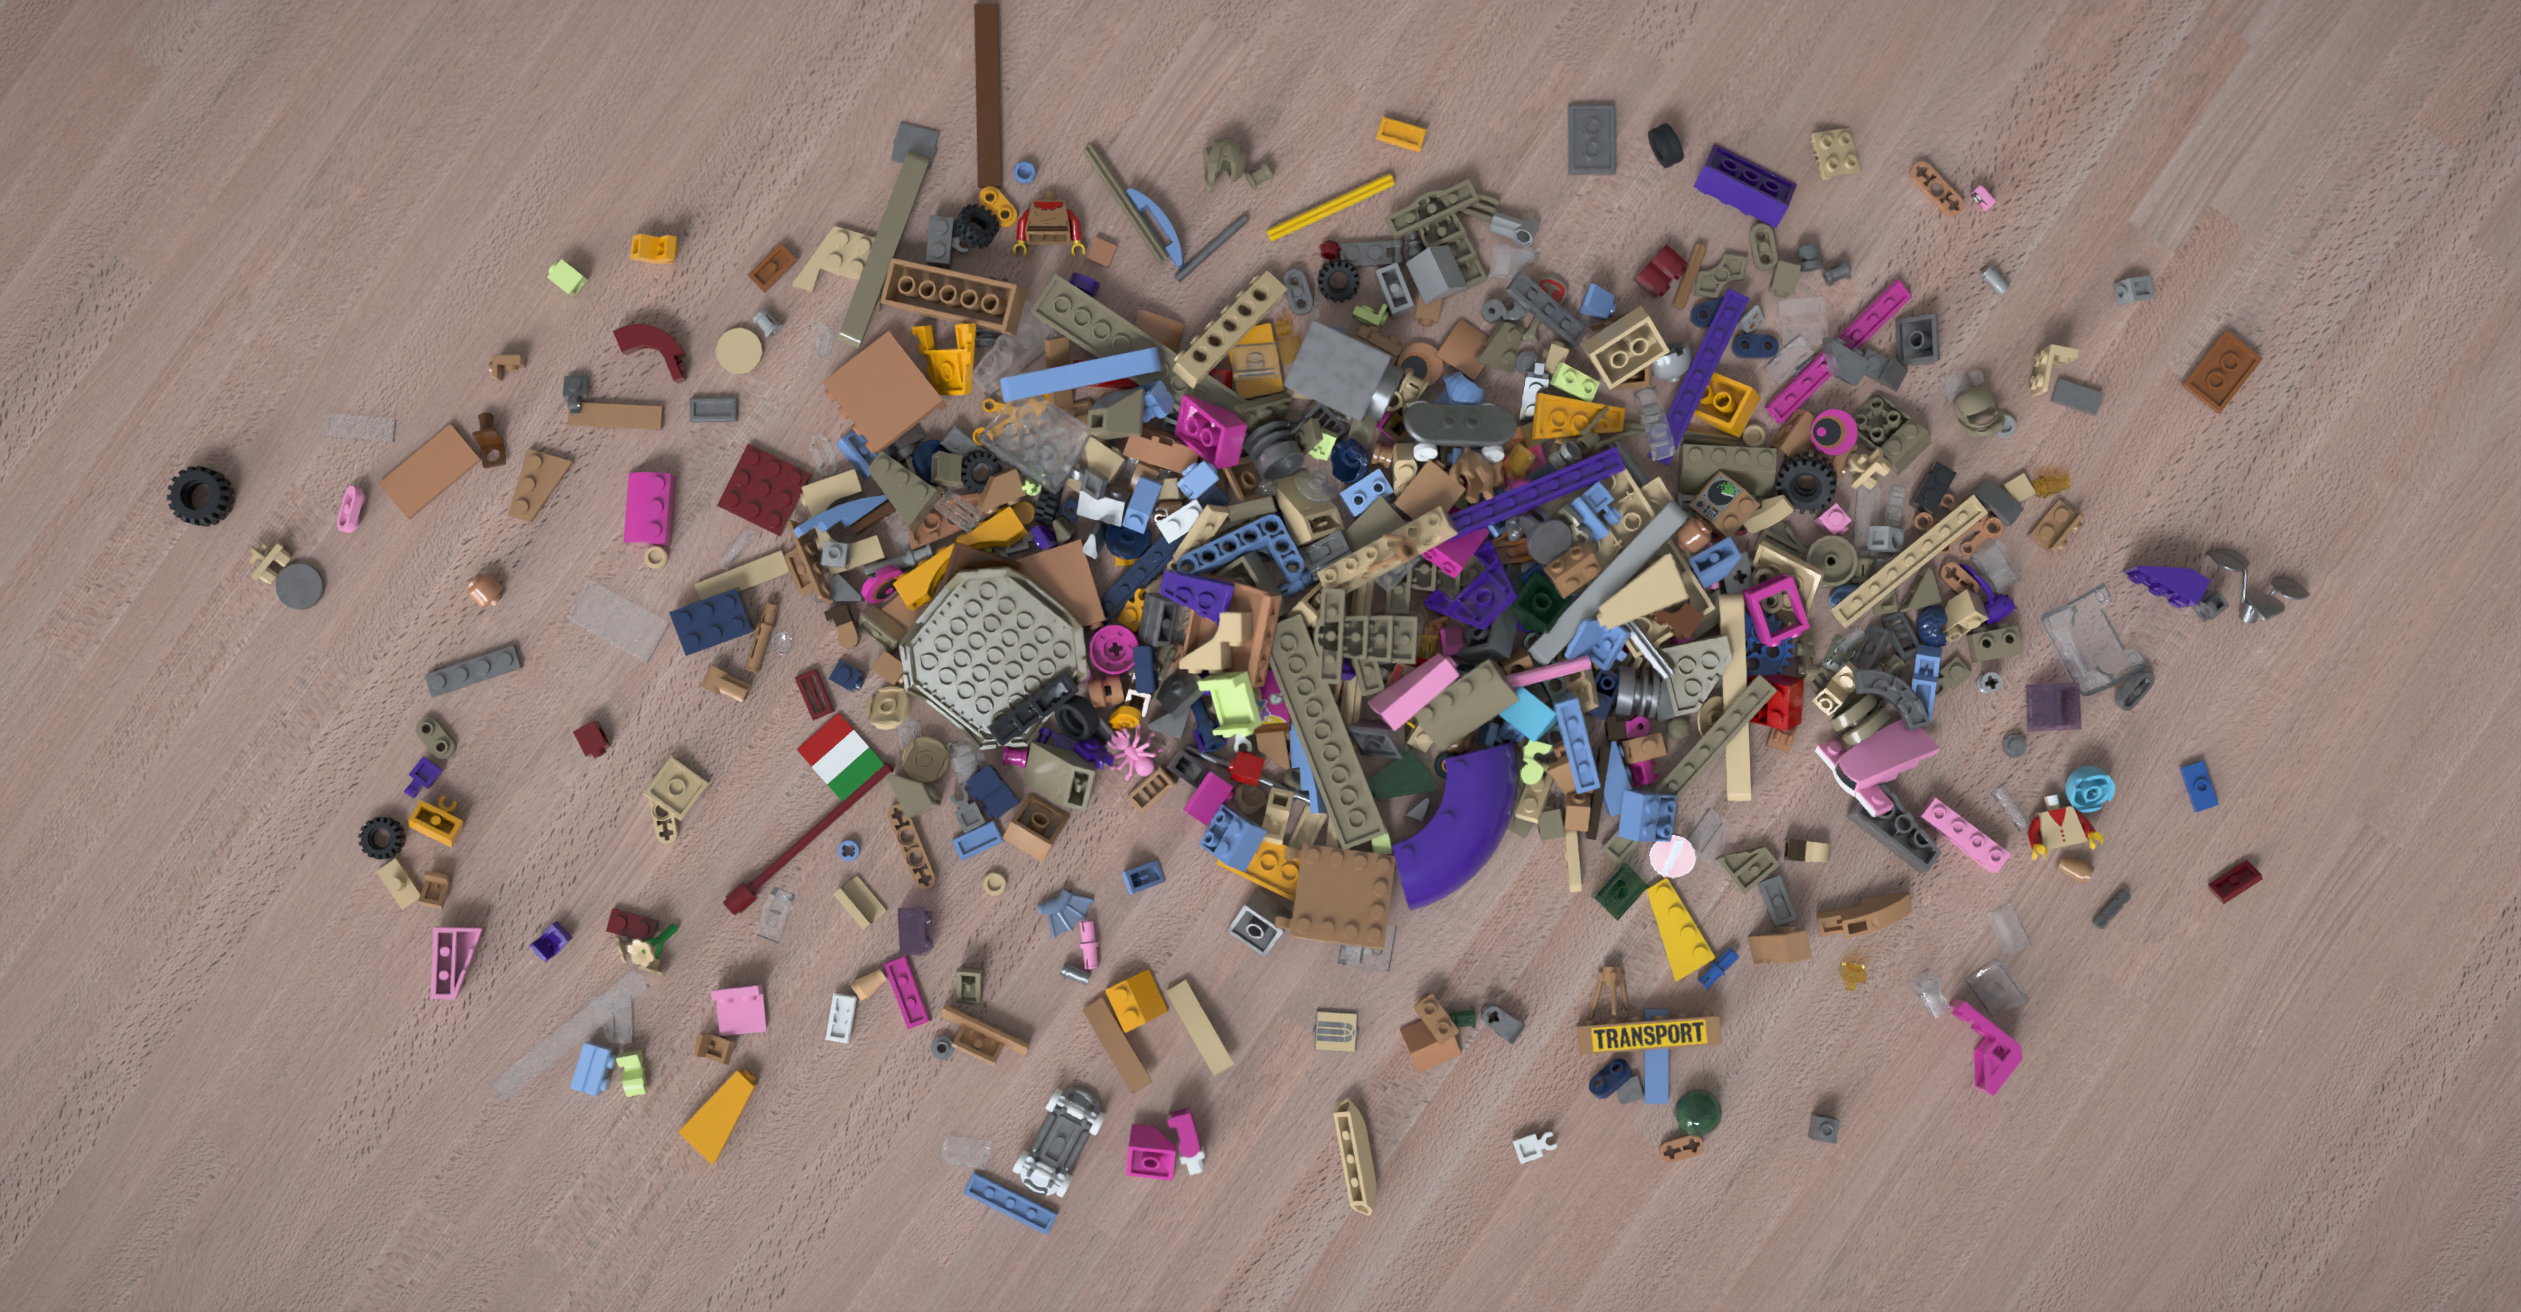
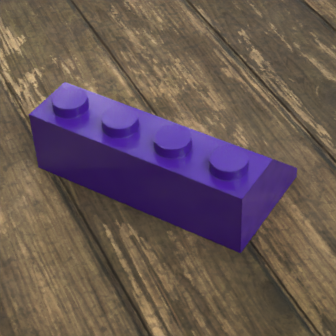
[1693,143,1797,228]

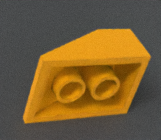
[1693,372,1761,438]

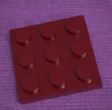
[717,444,811,537]

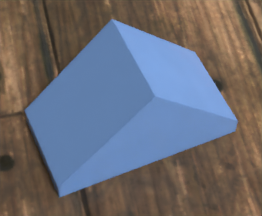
[1122,860,1165,895]

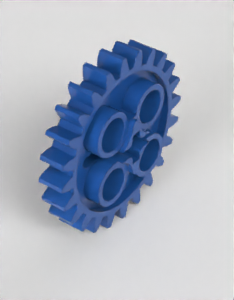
[1744,611,1794,685]

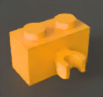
[408,795,463,848]

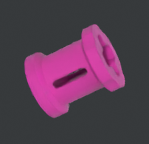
[1002,746,1029,769]

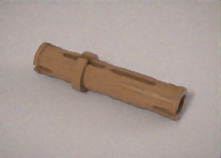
[744,602,779,673]

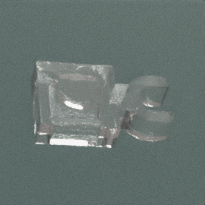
[885,511,911,555]

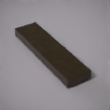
[1585,746,1611,840]

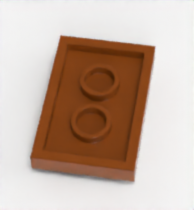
[2181,330,2263,414]

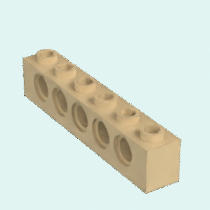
[1173,271,1287,389]
[1317,506,1458,594]

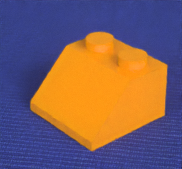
[1105,969,1168,1033]

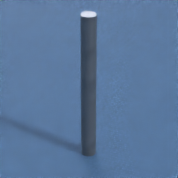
[1174,215,1249,282]

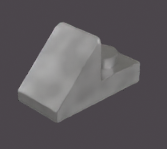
[1863,349,1908,392]

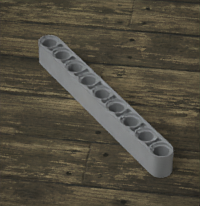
[1527,500,1689,667]

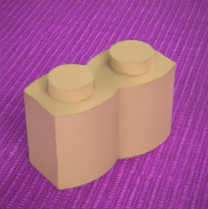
[1392,443,1417,498]

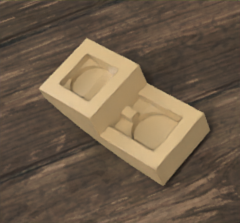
[1743,495,1794,534]

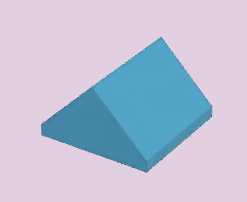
[1499,686,1558,743]

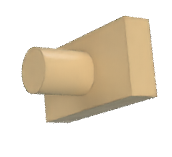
[376,858,421,910]

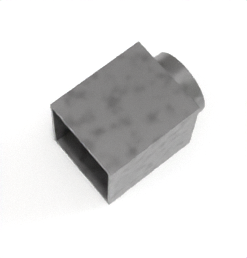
[1283,320,1404,421]

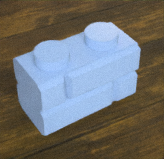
[570,1041,617,1096]

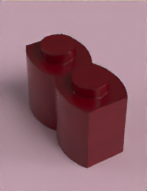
[1633,244,1687,299]

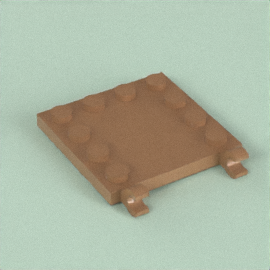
[1275,843,1396,950]

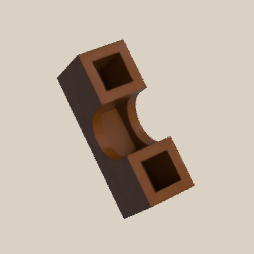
[1651,601,1705,639]

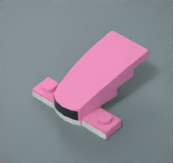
[1815,719,1940,817]

